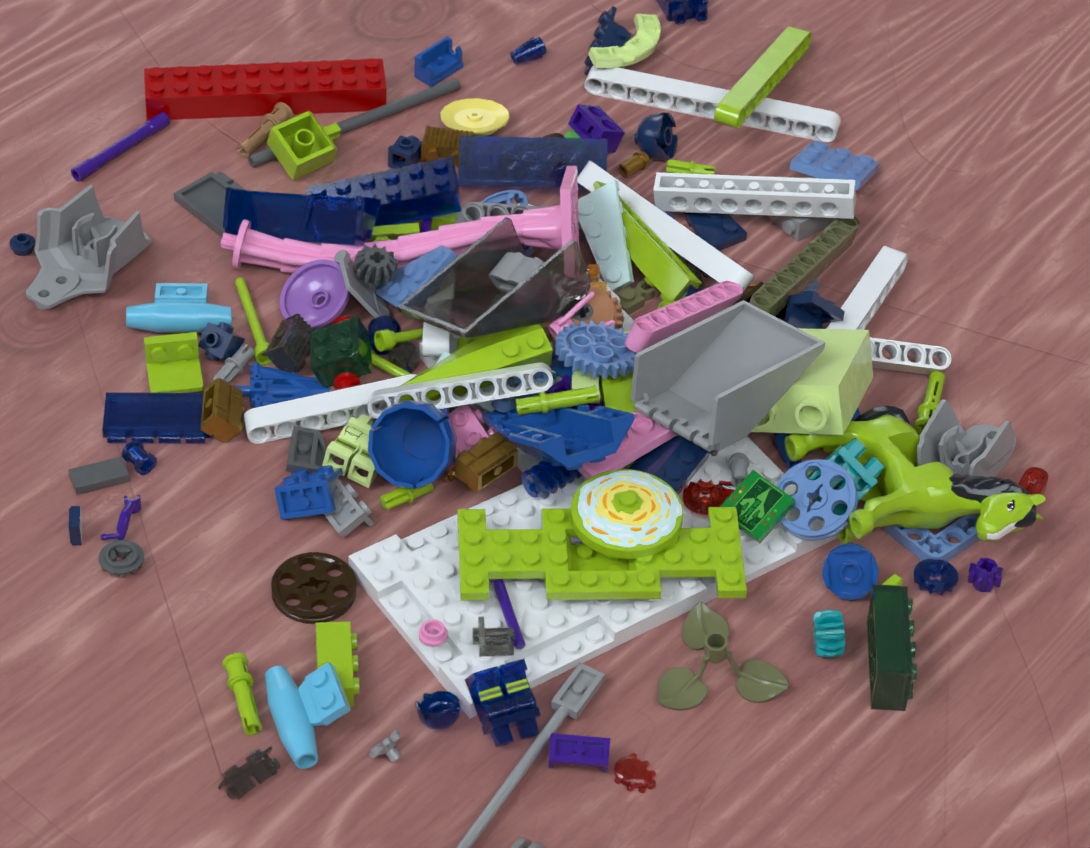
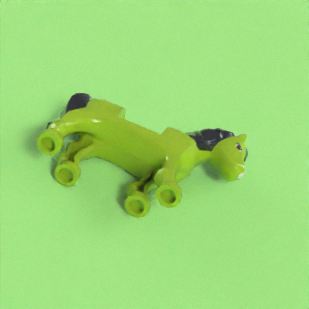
[784,405,1046,544]

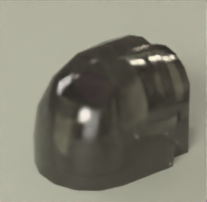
[388,342,420,373]

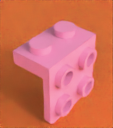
[447,404,496,473]

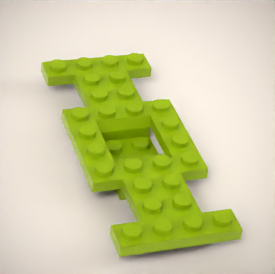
[457,507,747,601]

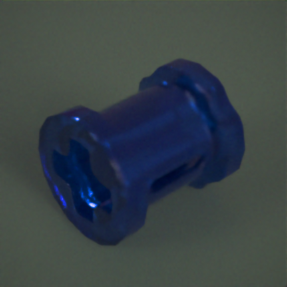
[121,440,157,475]

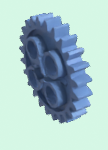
[555,320,636,380]

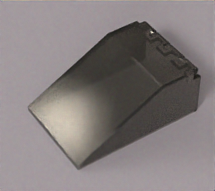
[397,217,592,339]

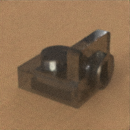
[472,617,515,657]

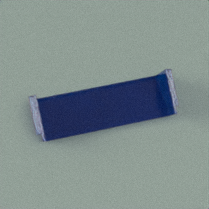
[223,187,381,246]

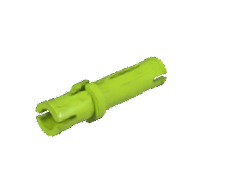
[515,385,599,416]

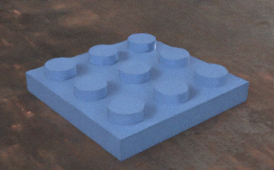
[789,141,880,190]

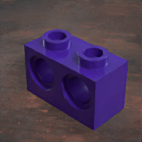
[568,104,625,153]

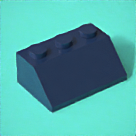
[628,435,711,495]

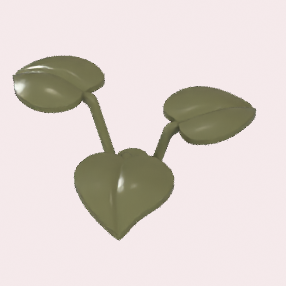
[657,601,789,710]

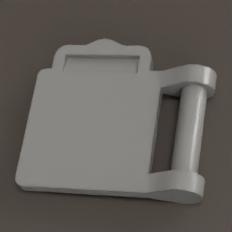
[334,250,391,324]

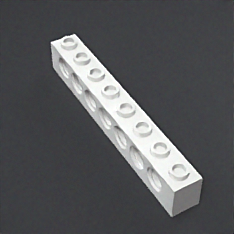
[653,172,856,219]

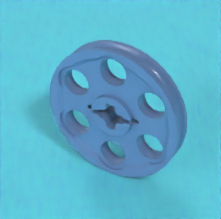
[777,459,858,541]

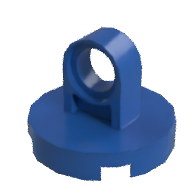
[822,543,879,600]

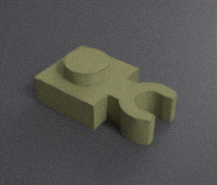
[615,280,655,315]

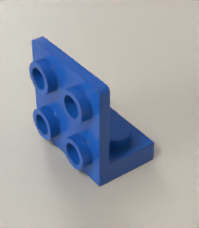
[274,465,343,520]

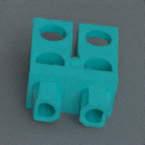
[807,438,884,515]

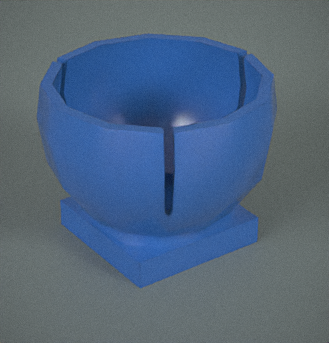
[368,400,457,489]

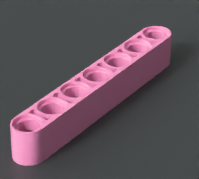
[625,281,743,353]

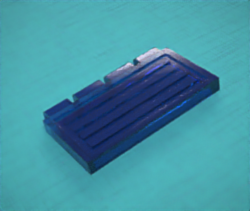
[102,392,211,444]

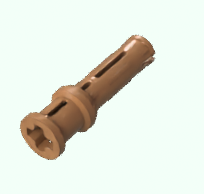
[236,102,293,158]

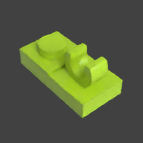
[367,223,420,242]

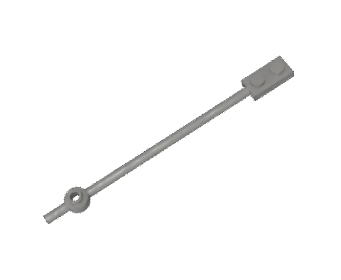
[456,663,605,848]

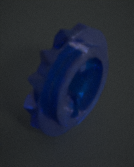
[913,559,958,596]

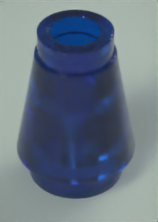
[510,37,547,65]

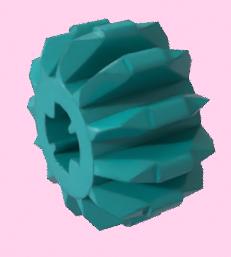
[812,609,845,658]

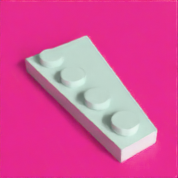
[578,180,634,292]

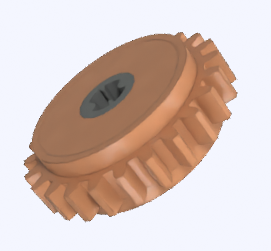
[540,283,624,349]

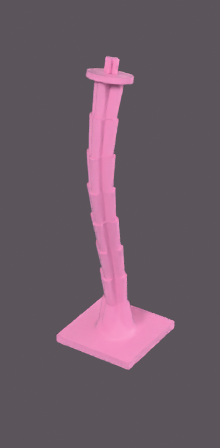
[221,166,580,290]

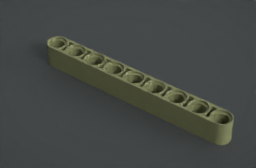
[749,216,861,316]

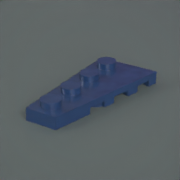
[684,212,747,251]

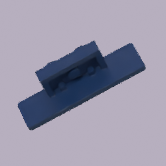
[584,6,632,76]

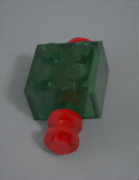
[310,316,372,391]

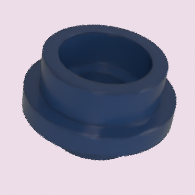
[9,233,35,256]

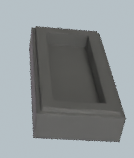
[68,457,130,495]

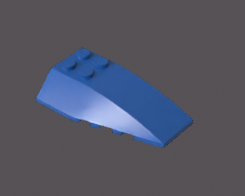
[481,405,635,470]

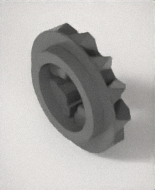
[99,540,144,577]

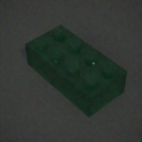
[866,584,917,711]

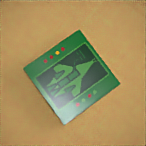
[720,470,796,544]

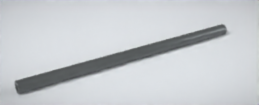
[248,78,461,167]

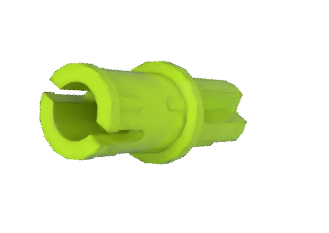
[666,159,715,175]
[380,483,434,510]

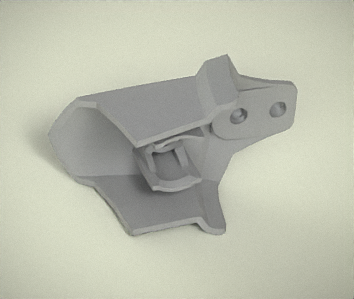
[26,185,152,310]

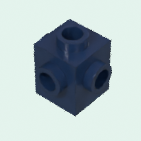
[198,321,245,361]

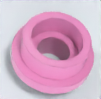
[419,619,448,647]

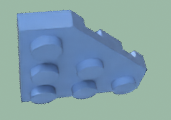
[375,245,459,317]

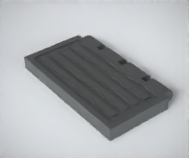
[174,172,280,238]

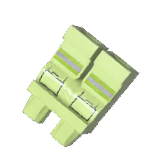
[322,414,378,488]

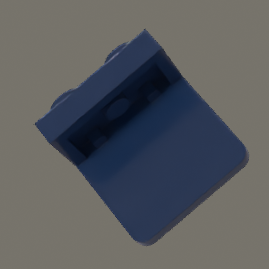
[784,291,845,329]

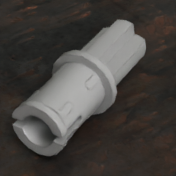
[213,344,255,383]

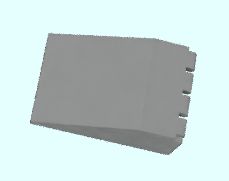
[631,300,825,452]

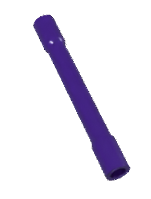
[71,112,170,182]

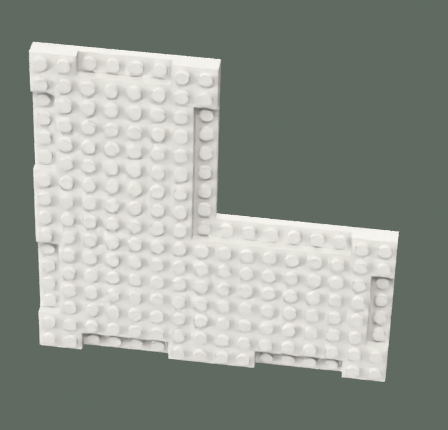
[348,270,838,718]

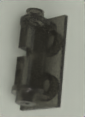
[218,747,280,800]

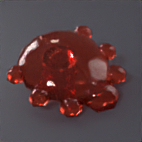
[614,753,656,793]

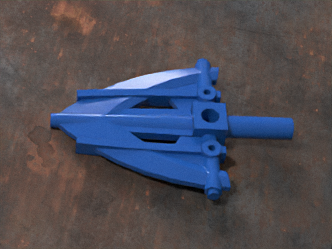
[229,362,330,409]

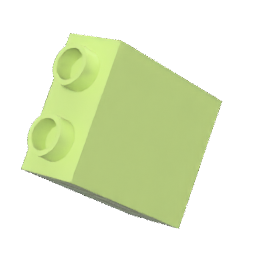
[751,328,873,435]

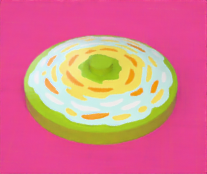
[570,469,683,559]

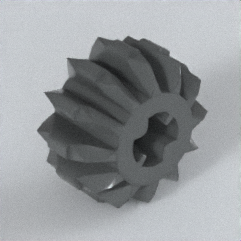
[353,244,398,288]

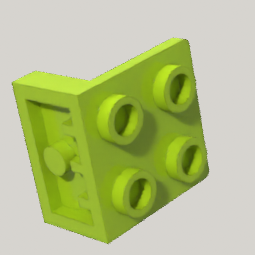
[144,332,204,396]

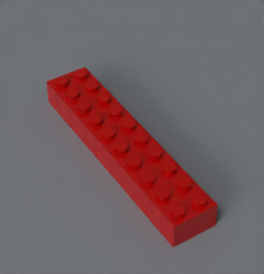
[144,58,387,121]

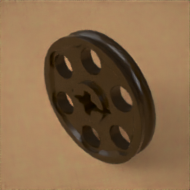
[271,552,356,624]

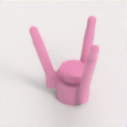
[548,291,615,340]

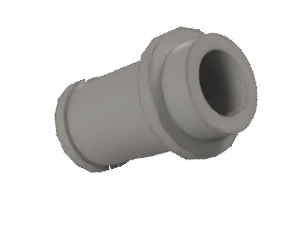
[728,452,750,487]

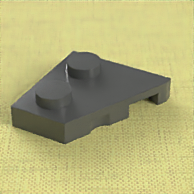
[286,425,327,473]

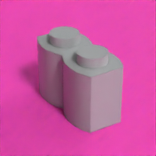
[488,252,550,298]

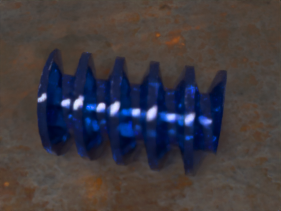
[521,461,582,499]

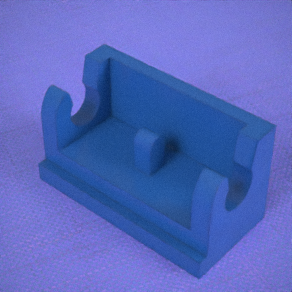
[414,36,464,87]

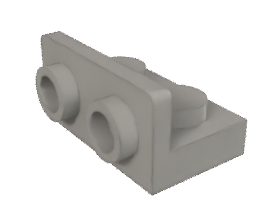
[324,478,374,538]

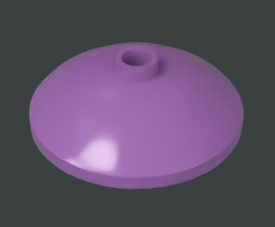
[280,259,350,330]

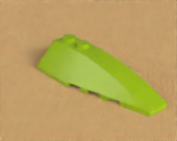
[399,319,553,402]

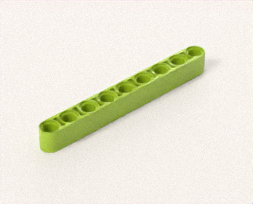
[714,26,812,129]

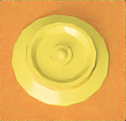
[440,98,509,137]

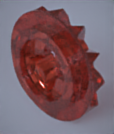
[683,478,727,515]

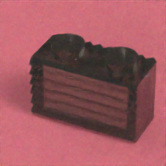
[264,313,317,373]

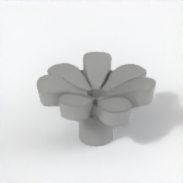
[368,729,401,763]

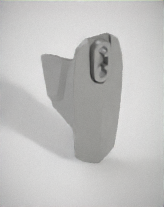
[917,399,1017,477]

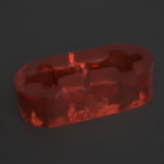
[1018,467,1049,495]

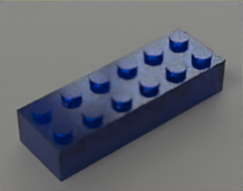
[458,135,607,188]
[306,157,462,242]

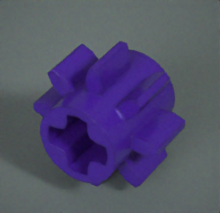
[968,558,1003,592]

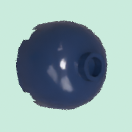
[634,112,678,161]

